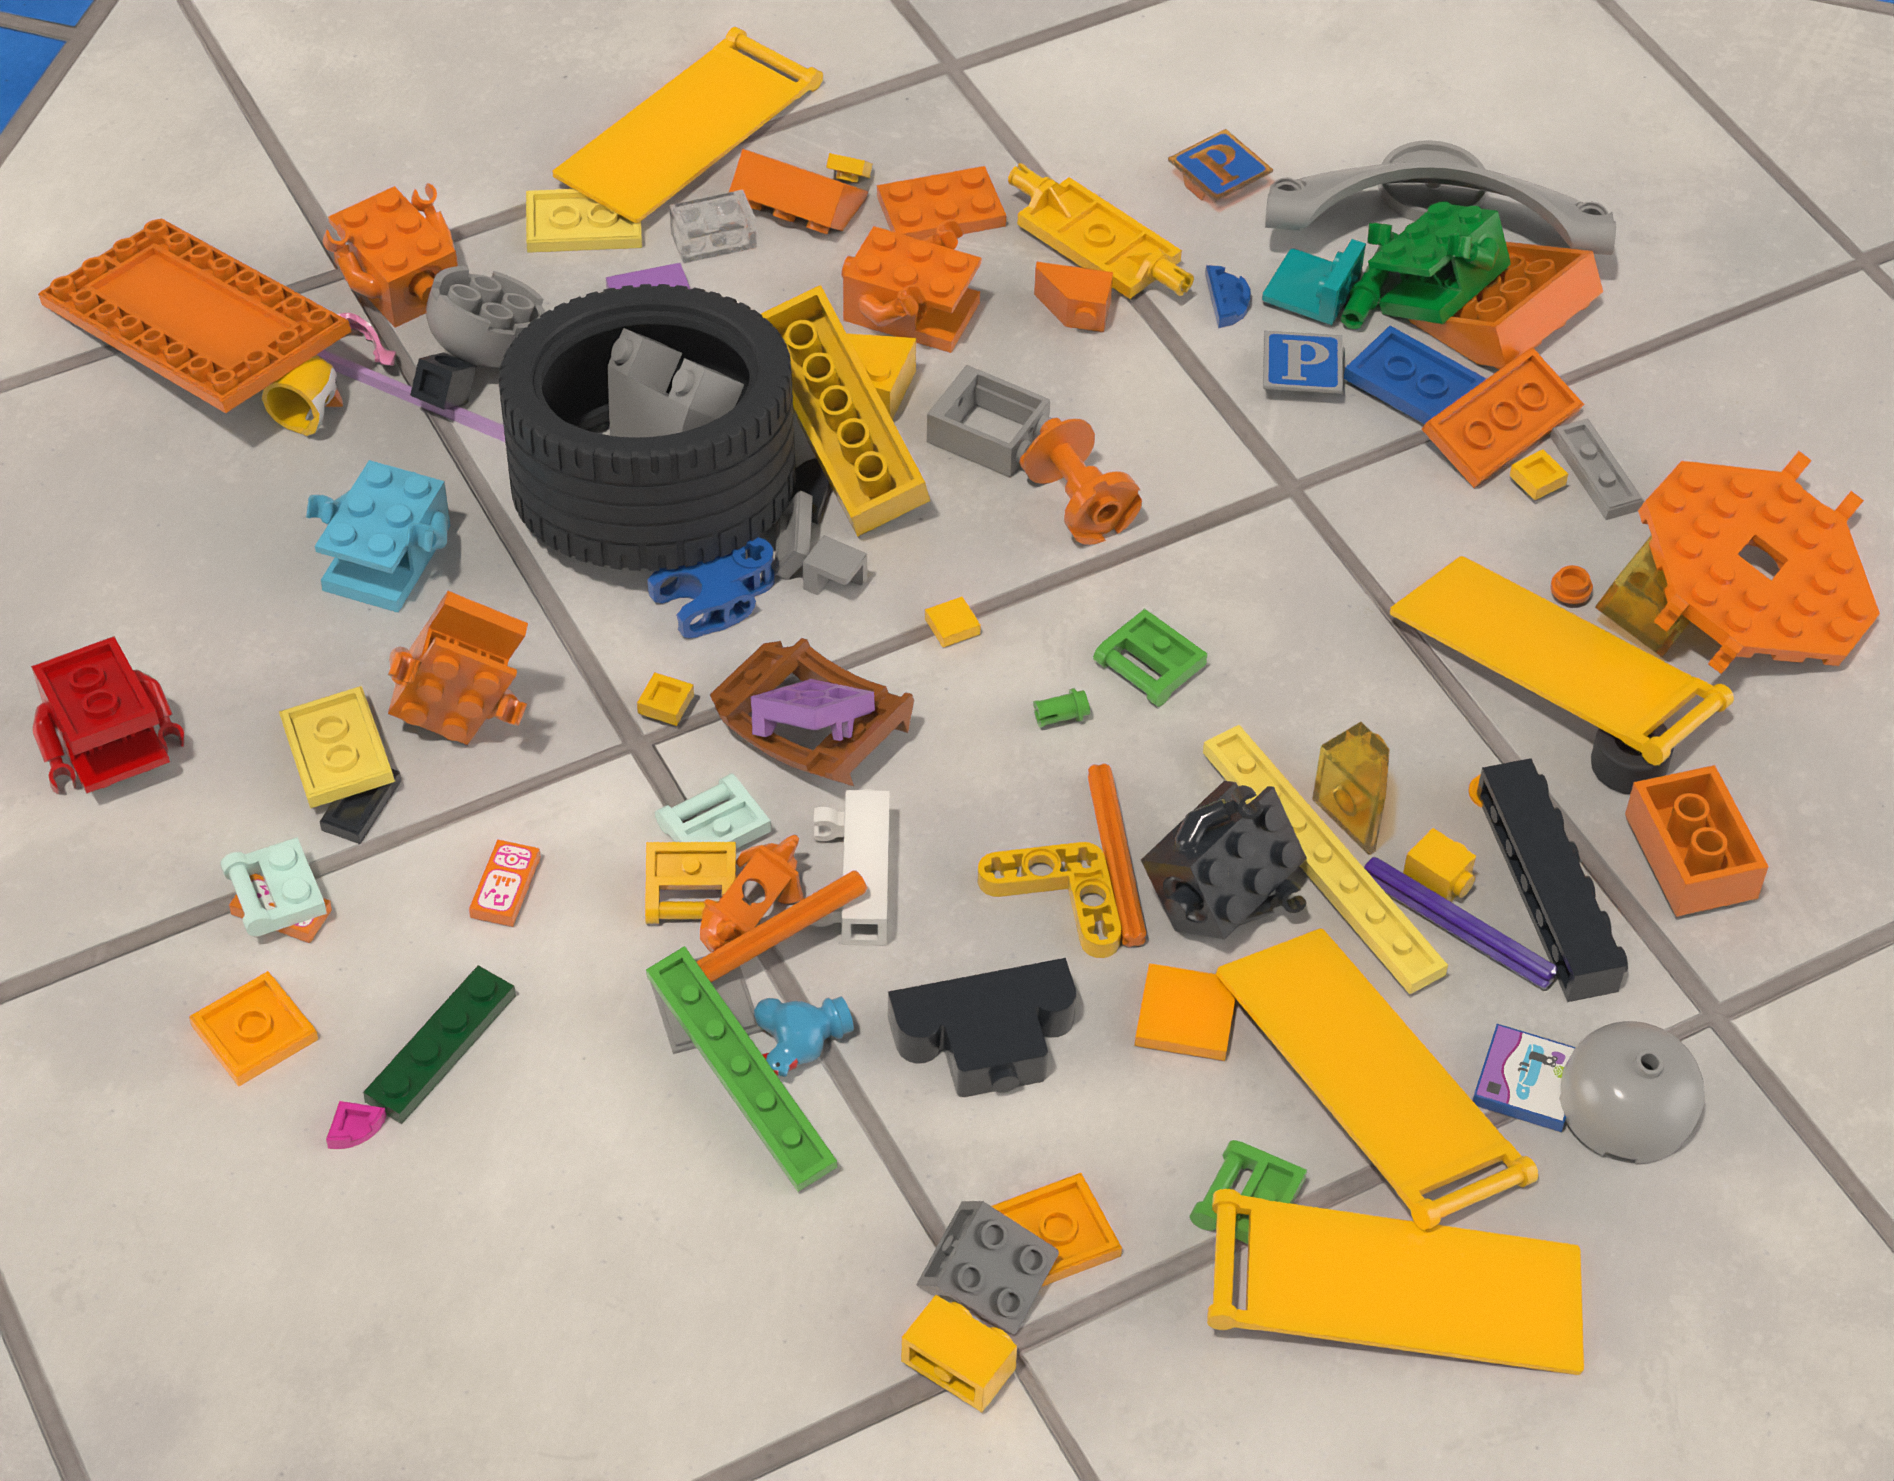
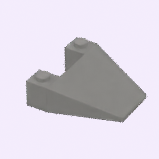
[608,328,744,437]

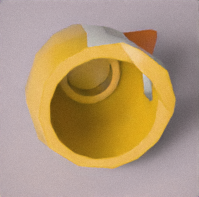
[262,355,343,436]

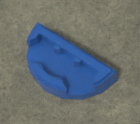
[1205,265,1251,328]

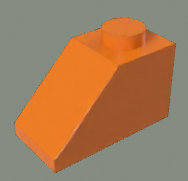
[1034,261,1113,332]

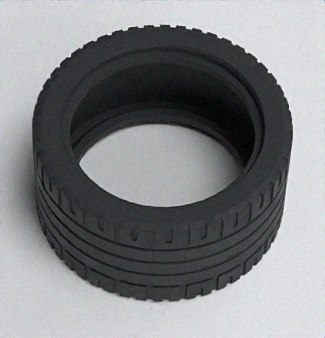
[498,284,796,571]

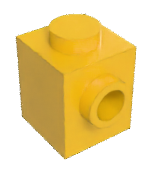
[1403,828,1476,902]

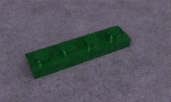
[363,965,516,1124]

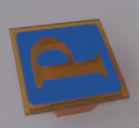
[1168,129,1273,202]

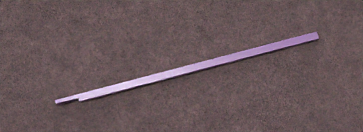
[317,350,505,442]

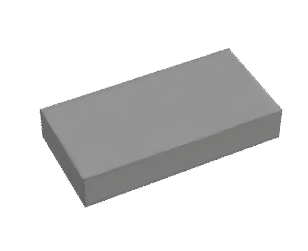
[775,491,813,580]

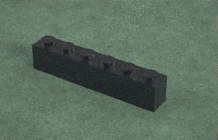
[1476,758,1628,1002]

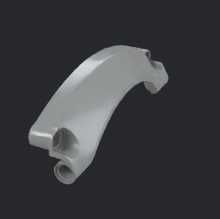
[1265,161,1616,255]

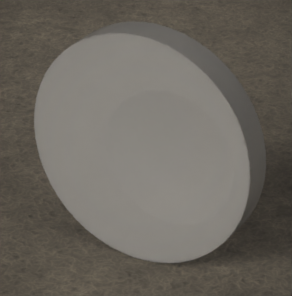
[1378,140,1487,221]

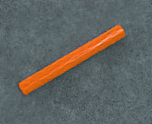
[1088,763,1146,947]
[696,870,867,982]

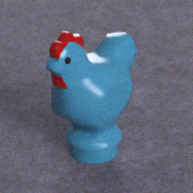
[754,996,854,1077]

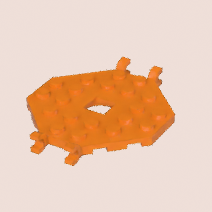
[1638,451,1880,674]

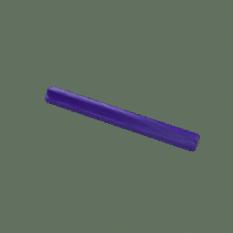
[1364,857,1558,988]

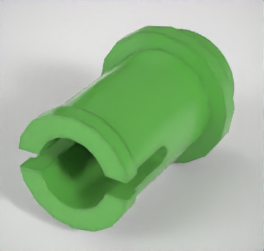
[1033,688,1090,728]

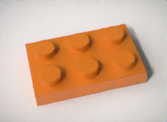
[877,166,1006,240]

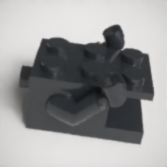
[1141,781,1307,940]

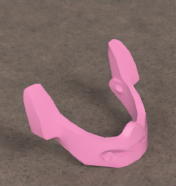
[337,313,396,366]

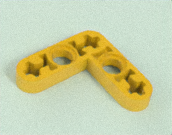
[977,842,1121,958]

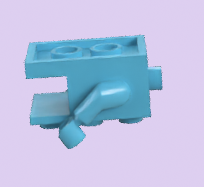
[306,460,451,613]

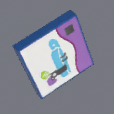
[1472,1023,1576,1132]

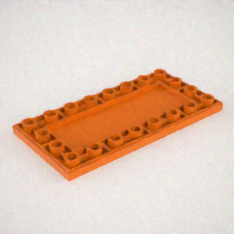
[38,218,352,413]

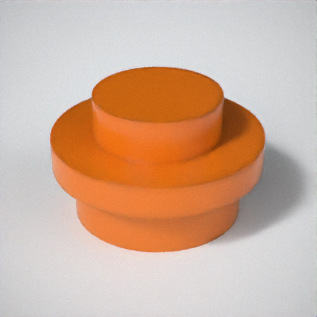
[1550,565,1593,604]

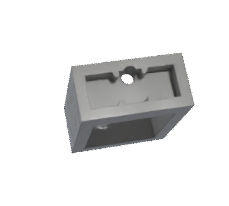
[926,365,1052,477]

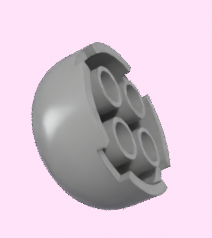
[426,266,545,367]
[1559,1021,1705,1164]

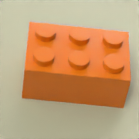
[1625,765,1769,917]

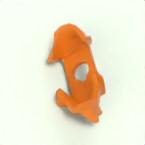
[700,834,804,952]

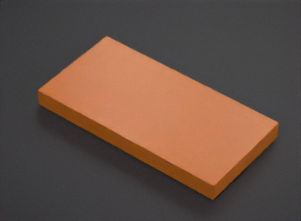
[1422,347,1585,488]

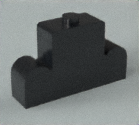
[888,958,1076,1097]

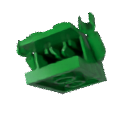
[1367,202,1511,324]

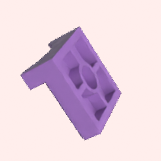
[751,679,875,741]

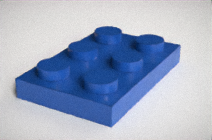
[1343,325,1487,424]

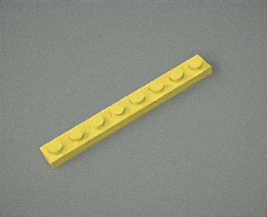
[1203,725,1448,994]

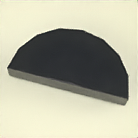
[791,458,831,524]

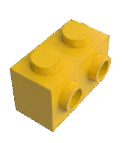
[901,1295,1017,1412]

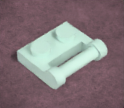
[655,773,771,849]
[220,837,327,936]

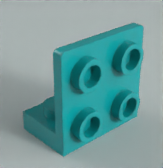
[1262,239,1366,325]

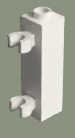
[811,789,890,946]

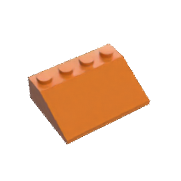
[1409,242,1603,369]

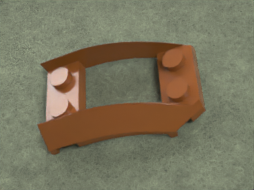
[709,638,914,787]

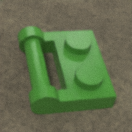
[1093,608,1208,707]
[1189,1140,1307,1244]

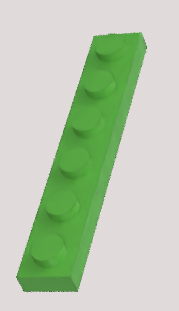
[646,946,837,1192]

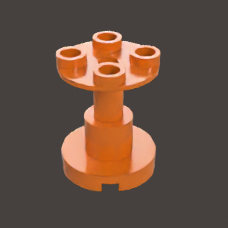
[1019,418,1142,545]

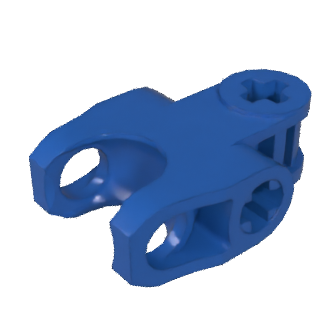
[647,537,775,638]

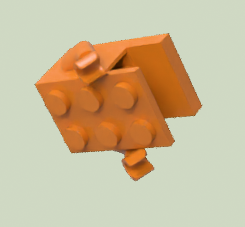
[323,183,458,328]
[841,219,982,353]
[388,591,528,745]

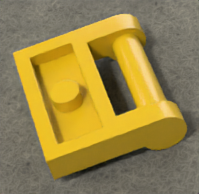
[645,842,736,924]

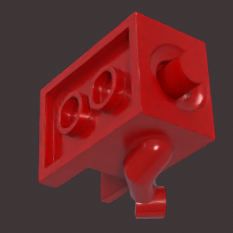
[31,636,184,794]

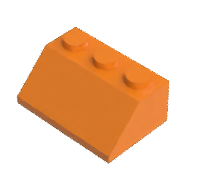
[729,149,869,234]

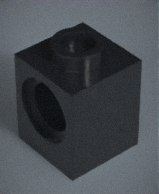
[410,352,477,410]

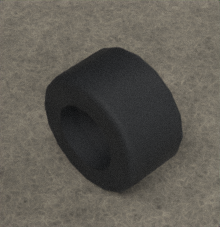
[1591,723,1674,794]

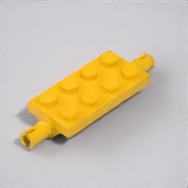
[1008,163,1194,299]

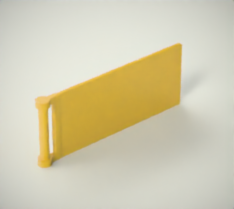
[552,27,823,223]
[1390,556,1734,765]
[1216,928,1538,1230]
[1207,1189,1584,1375]

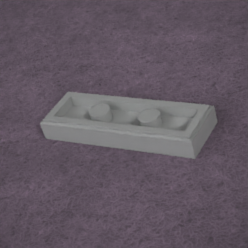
[1550,418,1644,520]

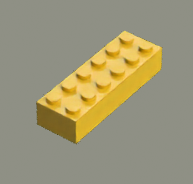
[761,285,930,537]

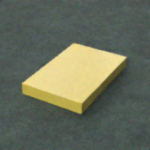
[526,189,642,253]
[279,686,395,809]

